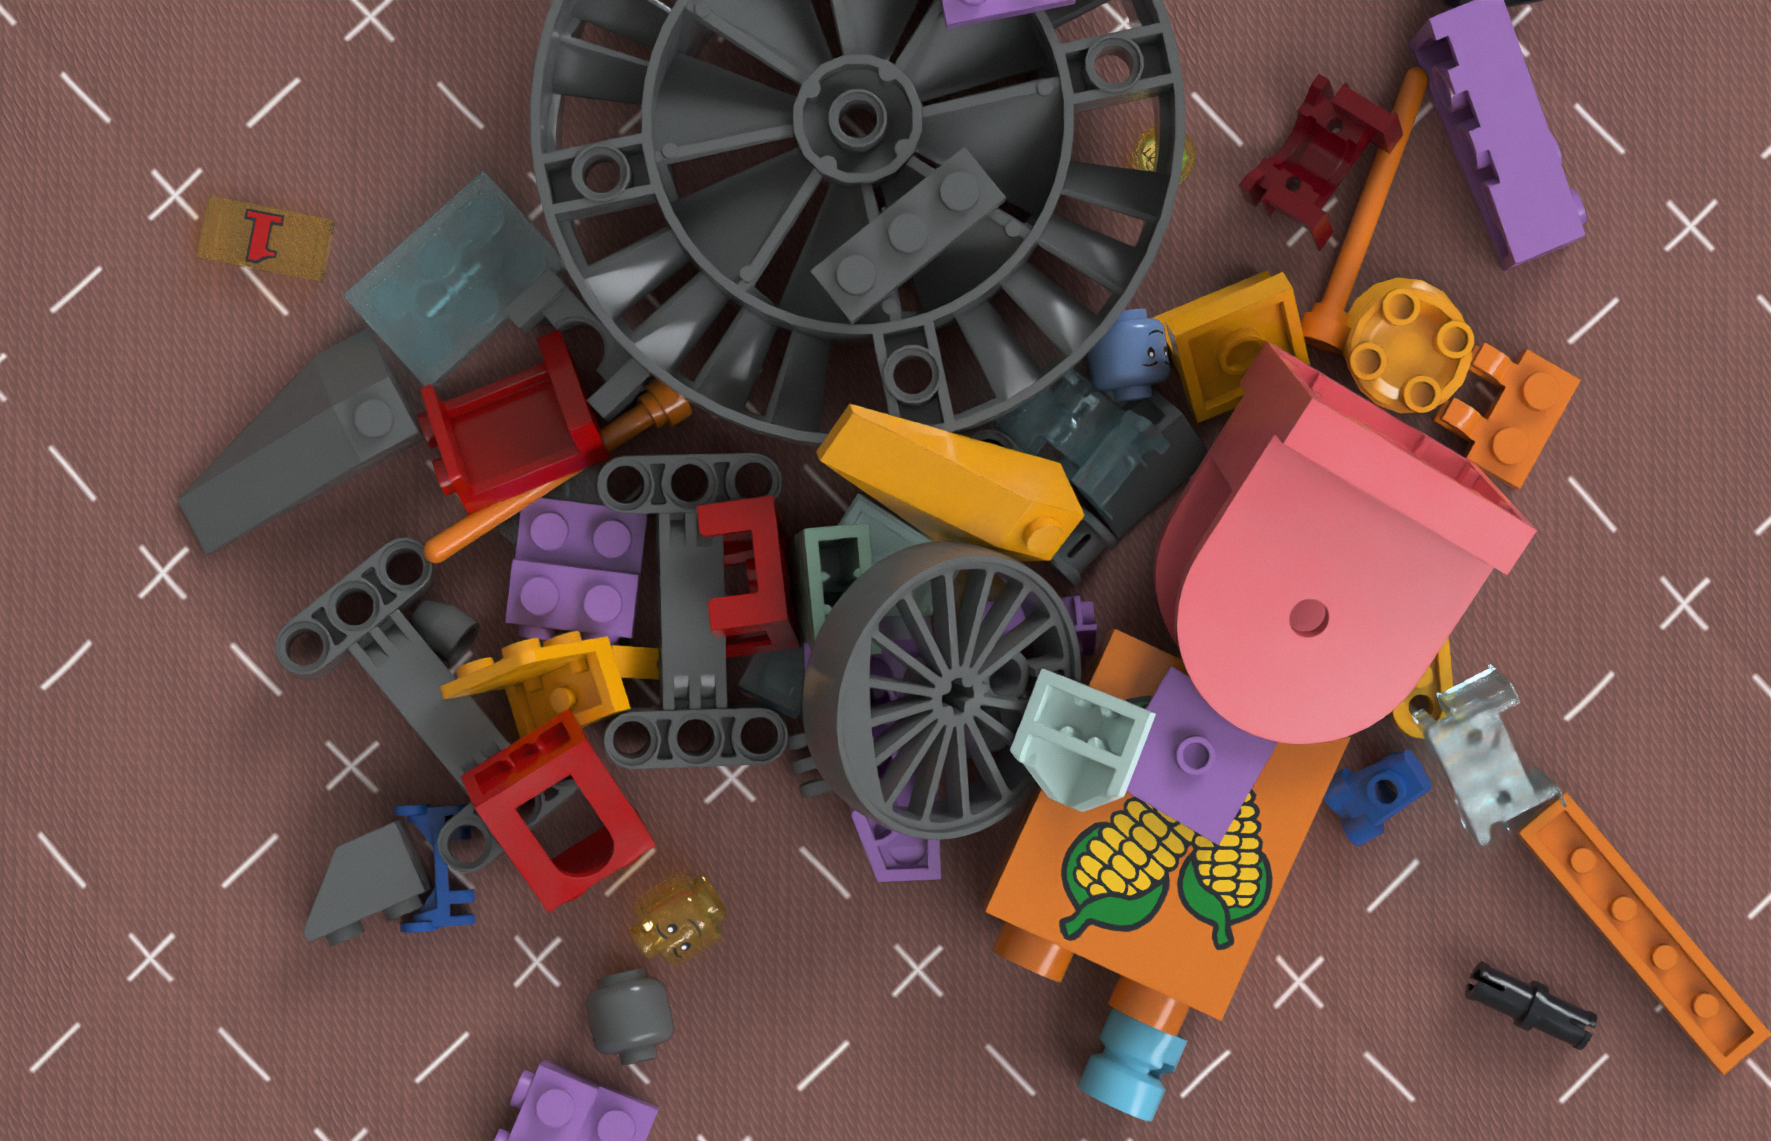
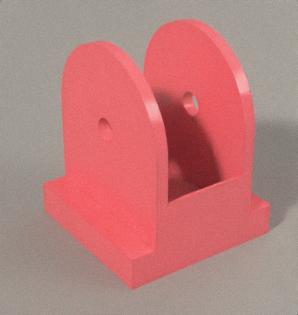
[1153,340,1537,744]

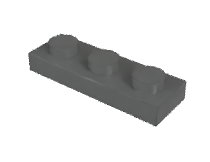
[810,146,1006,325]

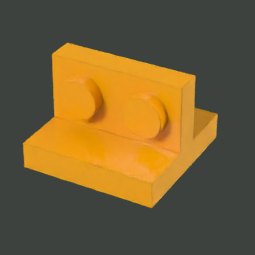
[1153,270,1310,424]

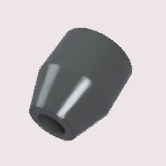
[410,599,480,664]

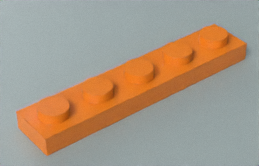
[1514,791,1771,1075]

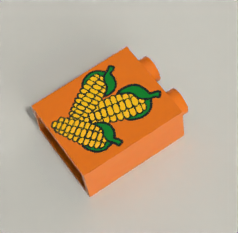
[981,629,1351,1036]

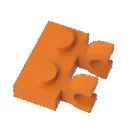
[1431,342,1581,490]

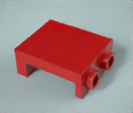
[417,329,610,515]

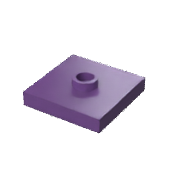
[1126,666,1278,845]

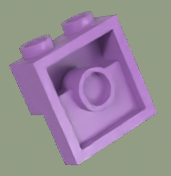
[505,497,649,645]
[494,1059,660,1141]

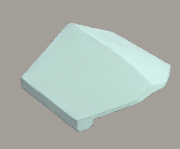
[1010,668,1156,812]

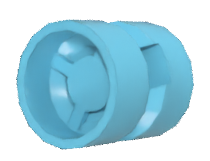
[1077,1007,1188,1122]

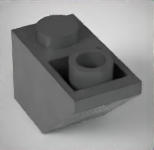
[303,819,434,947]

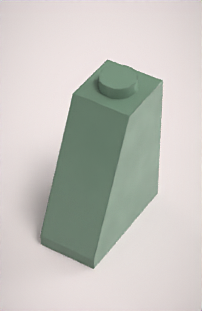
[785,523,882,655]

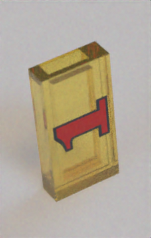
[197,196,335,283]

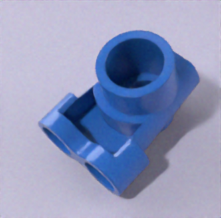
[1323,750,1431,847]

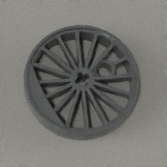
[803,541,1081,840]

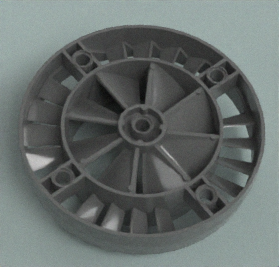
[530,0,1185,447]

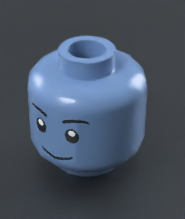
[1087,309,1171,403]

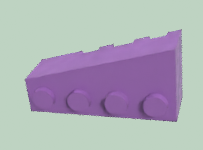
[1408,0,1587,272]

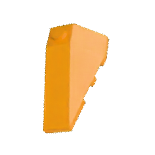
[816,404,1085,561]

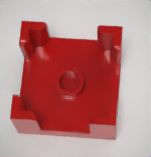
[697,495,801,658]

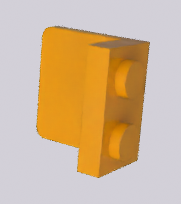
[439,631,631,739]

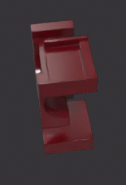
[1239,74,1404,251]

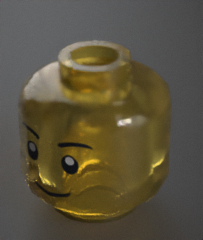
[630,871,728,966]

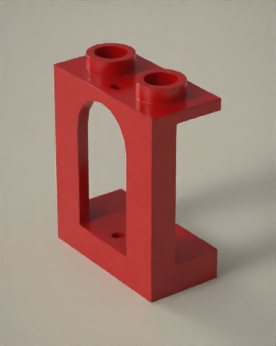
[460,708,656,913]

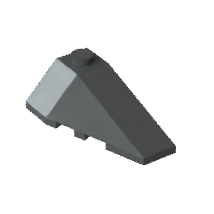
[177,327,426,555]

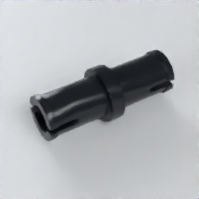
[1465,961,1597,1050]

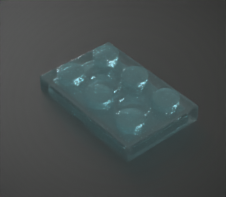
[343,170,566,387]

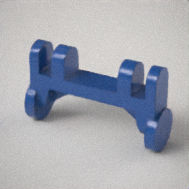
[393,804,476,933]

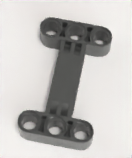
[594,451,788,769]
[275,538,581,874]

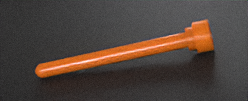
[1300,67,1430,354]
[423,378,693,563]

